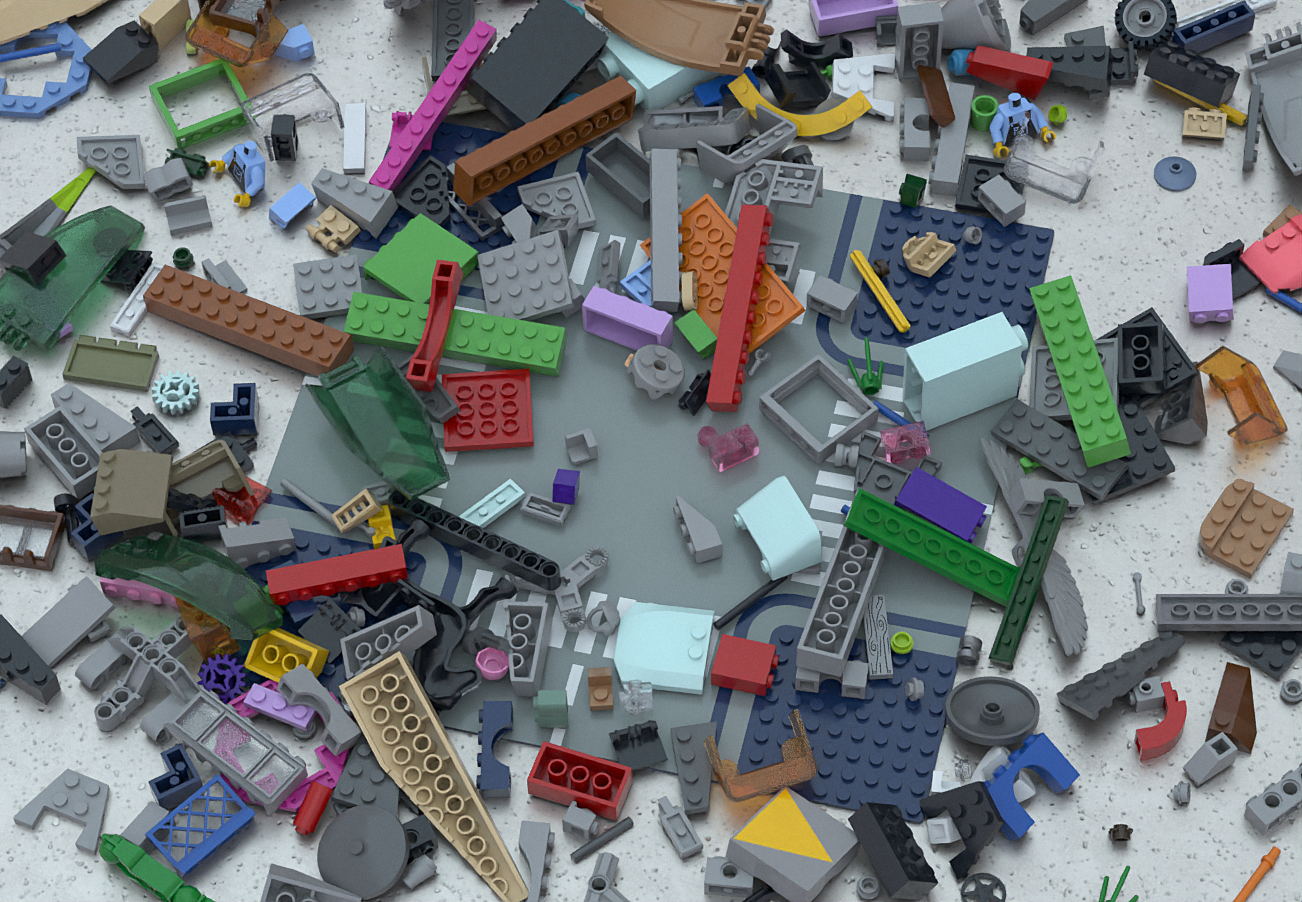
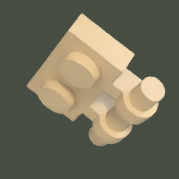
[306,205,361,253]

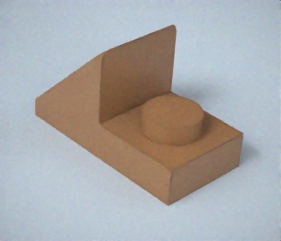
[588,667,613,711]

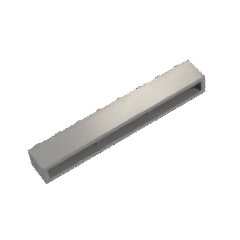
[649,149,683,312]

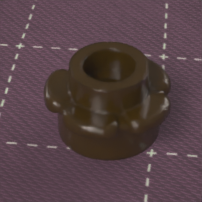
[871,258,890,279]

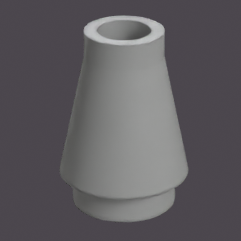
[401,854,437,890]

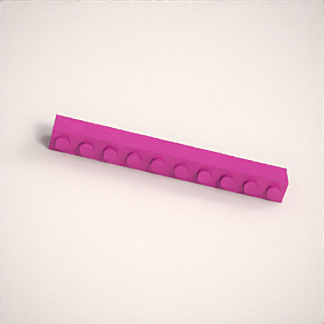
[369,20,497,192]

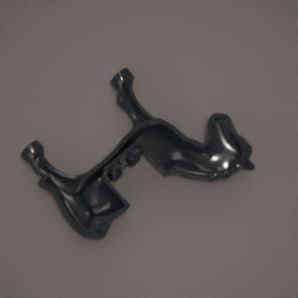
[340,518,518,716]

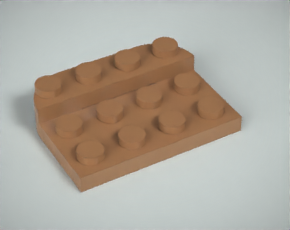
[1198,479,1294,579]

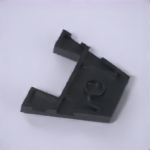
[919,781,1004,880]

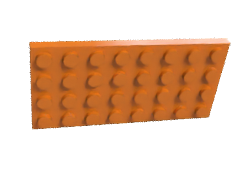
[640,193,806,354]

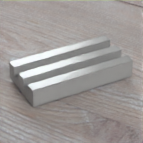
[520,492,571,527]

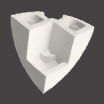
[970,745,1036,803]

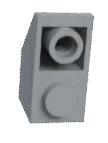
[1183,732,1238,786]

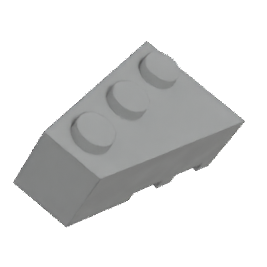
[219,517,297,571]

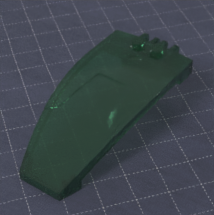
[0,205,145,351]
[94,531,283,641]

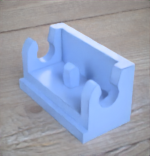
[269,183,316,229]

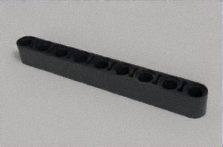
[388,490,561,591]

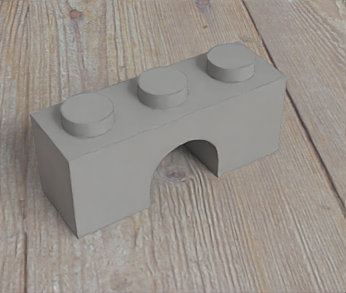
[899,98,930,161]
[1009,478,1085,518]
[795,660,869,699]

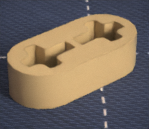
[682,271,698,311]

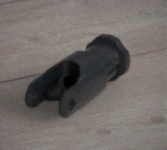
[752,41,781,79]

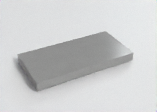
[22,576,116,668]

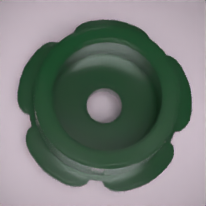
[173,247,194,267]

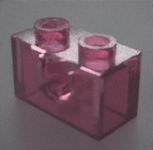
[880,421,931,464]
[709,423,759,472]

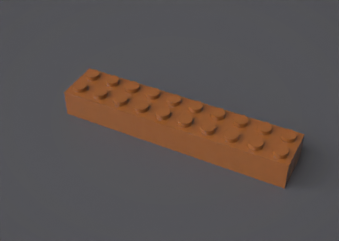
[453,75,637,206]
[143,264,354,382]

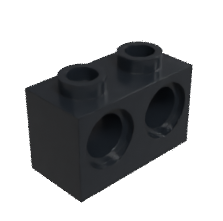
[271,114,299,161]

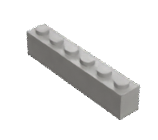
[928,82,975,196]

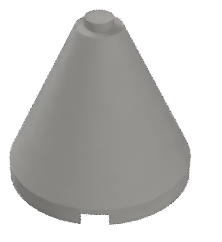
[941,0,1011,51]

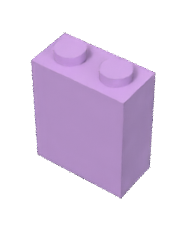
[1187,264,1234,324]

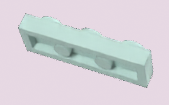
[458,479,525,528]

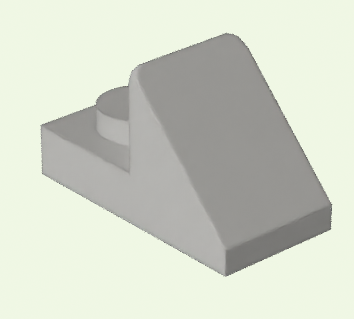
[539,214,579,247]

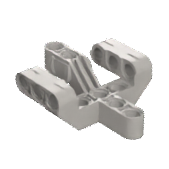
[75,615,201,743]

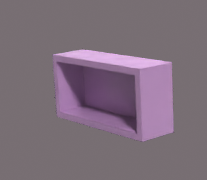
[809,0,899,37]
[582,286,673,351]

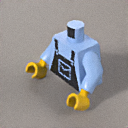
[990,93,1056,158]
[209,141,266,208]

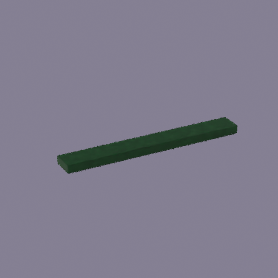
[988,495,1069,666]

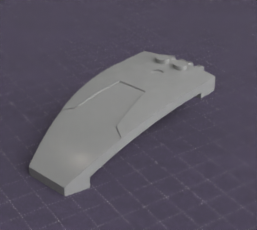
[1245,22,1302,176]

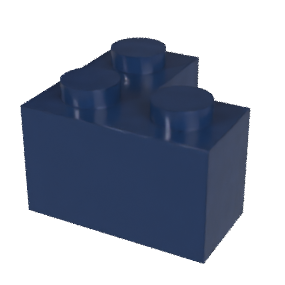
[210,383,259,436]
[71,493,124,561]
[148,743,205,810]

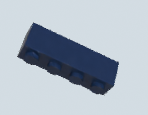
[1172,0,1255,53]

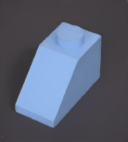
[266,24,315,61]

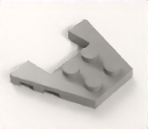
[13,769,110,855]

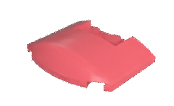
[1239,214,1302,294]

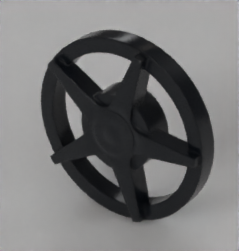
[961,873,1006,902]

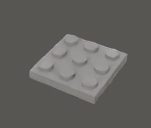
[293,255,362,319]

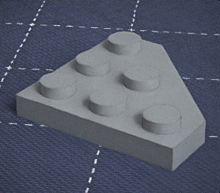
[77,135,145,189]
[517,172,596,229]

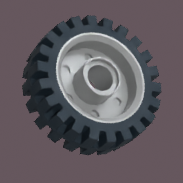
[1115,0,1177,50]

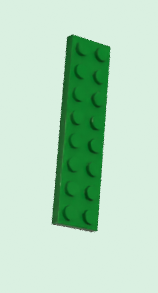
[843,488,1020,607]

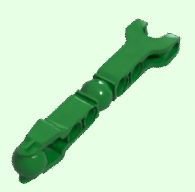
[99,833,215,902]

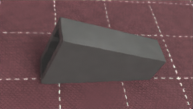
[1019,0,1087,35]

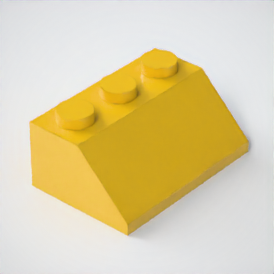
[244,624,329,683]

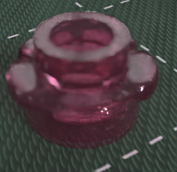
[697,426,719,447]

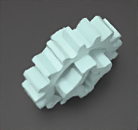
[151,370,200,415]

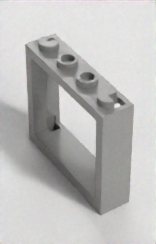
[759,354,878,465]

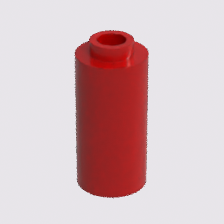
[292,780,334,836]

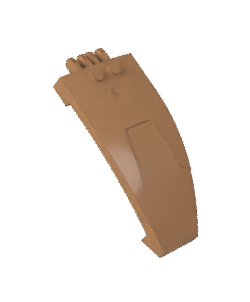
[584,0,775,76]

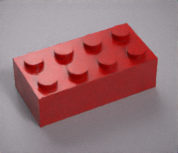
[527,741,633,821]

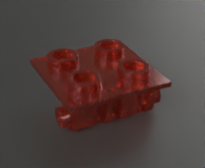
[212,476,272,524]

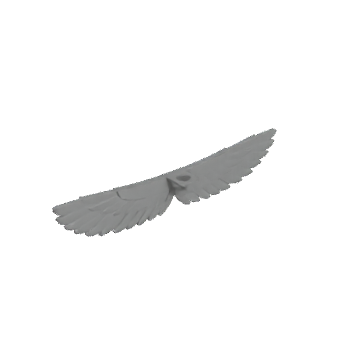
[979,437,1088,656]

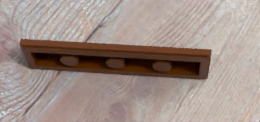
[917,65,955,128]

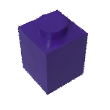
[552,469,580,505]

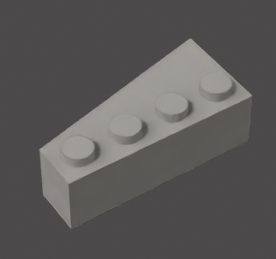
[51,383,140,453]

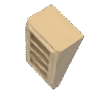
[331,488,382,533]

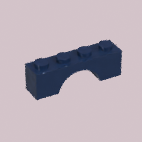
[476,701,513,797]

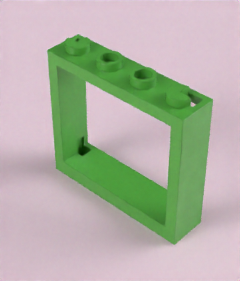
[149,57,256,149]

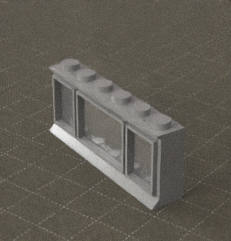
[163,687,308,816]

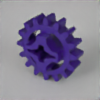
[197,654,248,704]

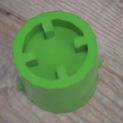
[970,95,999,132]

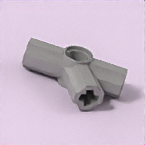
[584,852,630,902]

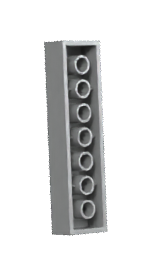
[796,526,888,677]

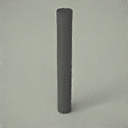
[570,816,634,862]

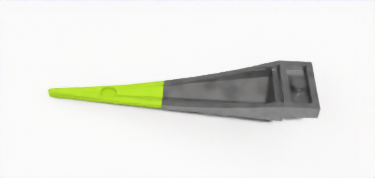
[0,167,96,282]

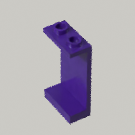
[894,467,987,544]

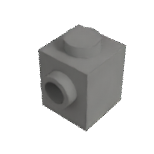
[1127,676,1165,713]

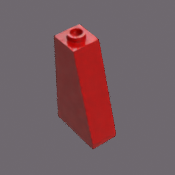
[965,45,1053,101]

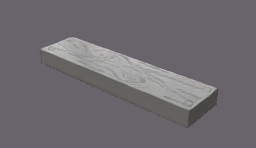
[863,595,893,680]

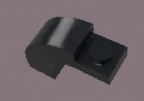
[781,29,853,70]

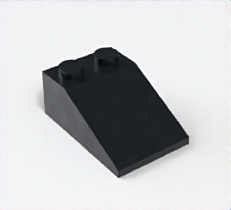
[83,20,158,84]

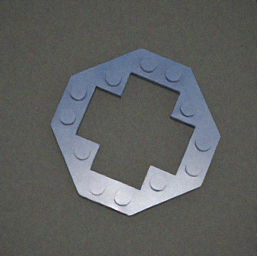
[0,21,92,118]

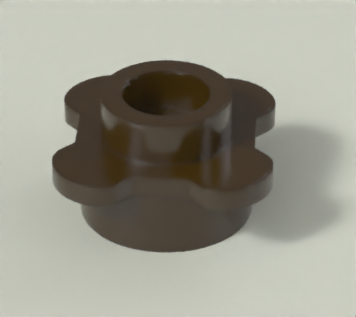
[1108,824,1133,841]

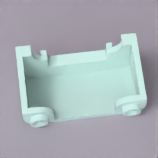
[733,475,823,581]

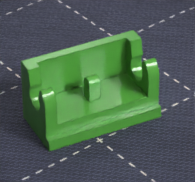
[674,309,717,359]

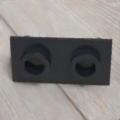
[678,369,711,416]

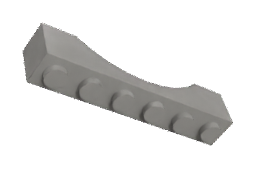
[501,204,585,318]
[518,821,555,902]

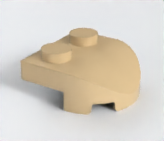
[902,232,957,277]

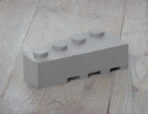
[311,168,398,238]
[503,601,553,696]
[340,605,437,681]

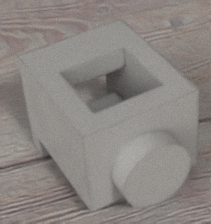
[562,801,601,842]

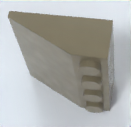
[90,449,173,535]

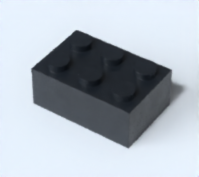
[1118,322,1166,395]

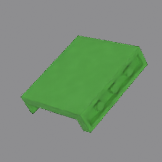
[363,213,479,304]

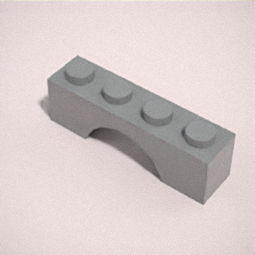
[276,664,362,756]

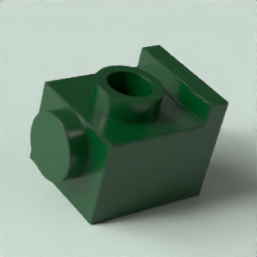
[899,173,927,208]

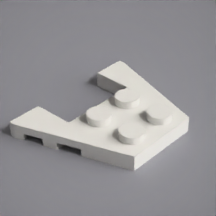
[831,53,895,122]

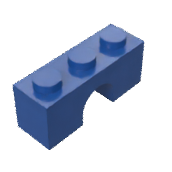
[693,66,760,108]

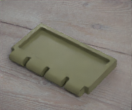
[62,335,159,392]

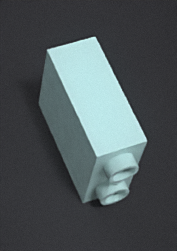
[596,31,722,110]
[902,312,1028,431]

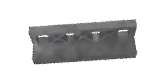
[447,163,503,241]

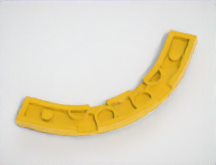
[727,73,873,136]

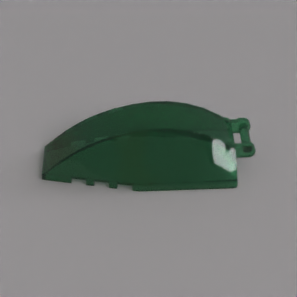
[304,346,450,501]

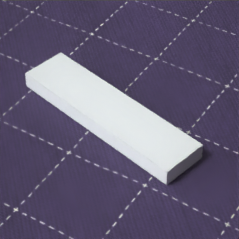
[343,103,366,174]
[110,262,163,337]

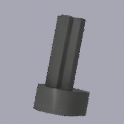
[781,144,814,166]
[462,627,509,656]

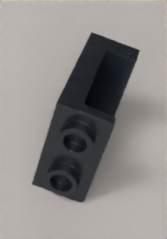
[765,62,831,108]
[0,231,67,285]

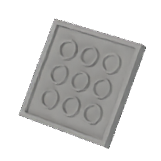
[477,230,575,321]
[1029,338,1119,421]

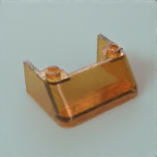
[185,0,289,67]
[1195,346,1288,445]
[704,709,817,803]

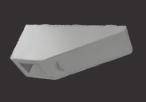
[673,496,723,563]

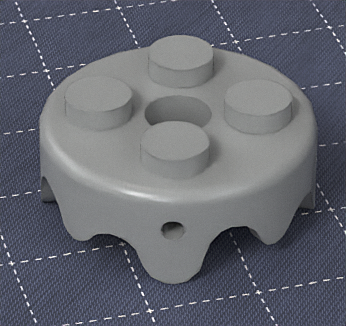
[627,344,685,399]

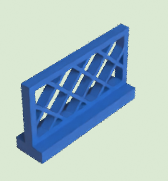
[145,774,256,879]

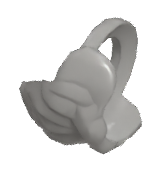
[587,601,620,636]

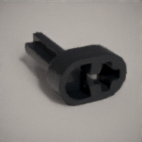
[53,493,79,544]

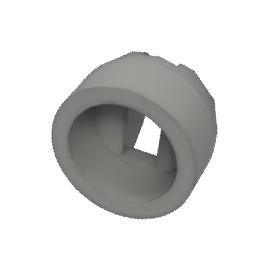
[963,226,982,244]

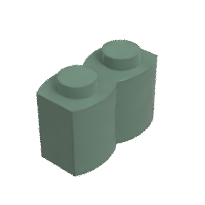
[533,690,568,728]

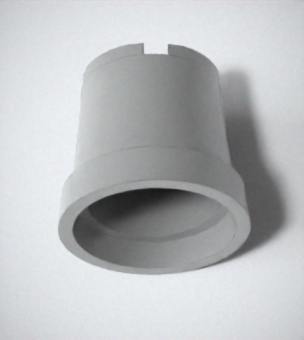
[0,431,27,478]

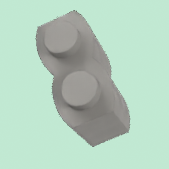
[143,158,193,202]

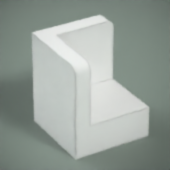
[931,771,961,796]
[927,814,962,844]

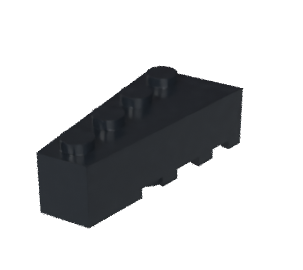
[1026,46,1113,94]
[0,614,61,705]

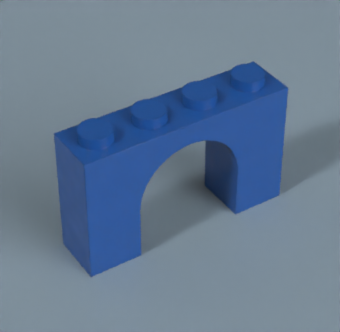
[984,732,1080,841]

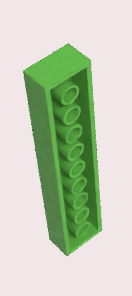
[1029,275,1131,467]
[343,292,568,377]

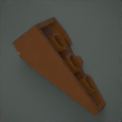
[1205,662,1257,754]

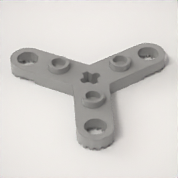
[509,546,609,632]

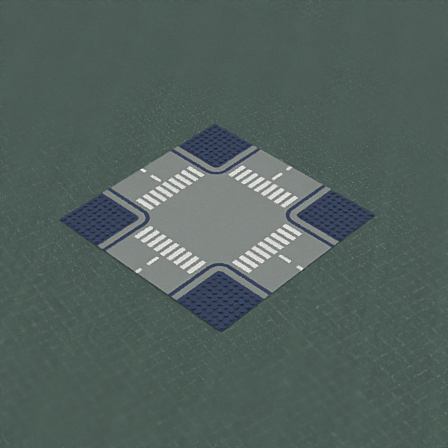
[199,122,1054,824]

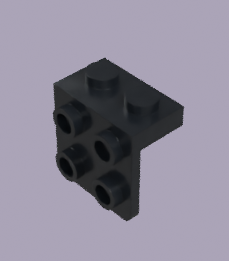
[1203,239,1261,299]

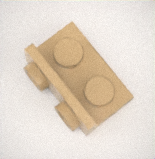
[1182,108,1227,140]

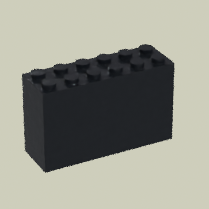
[467,0,609,130]

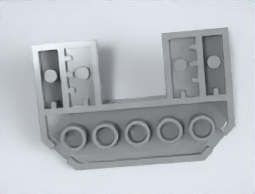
[725,159,823,283]

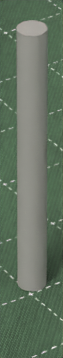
[280,478,351,534]

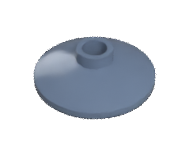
[1154,156,1196,191]

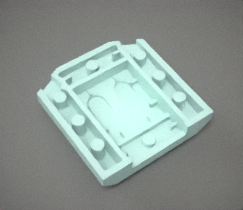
[614,602,715,695]

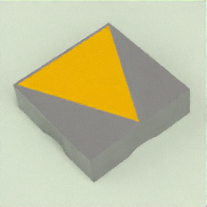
[725,786,860,902]

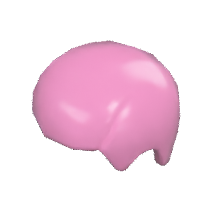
[475,647,509,680]

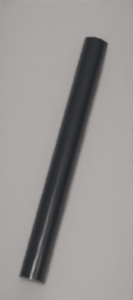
[713,576,788,631]

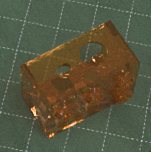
[172,575,241,665]

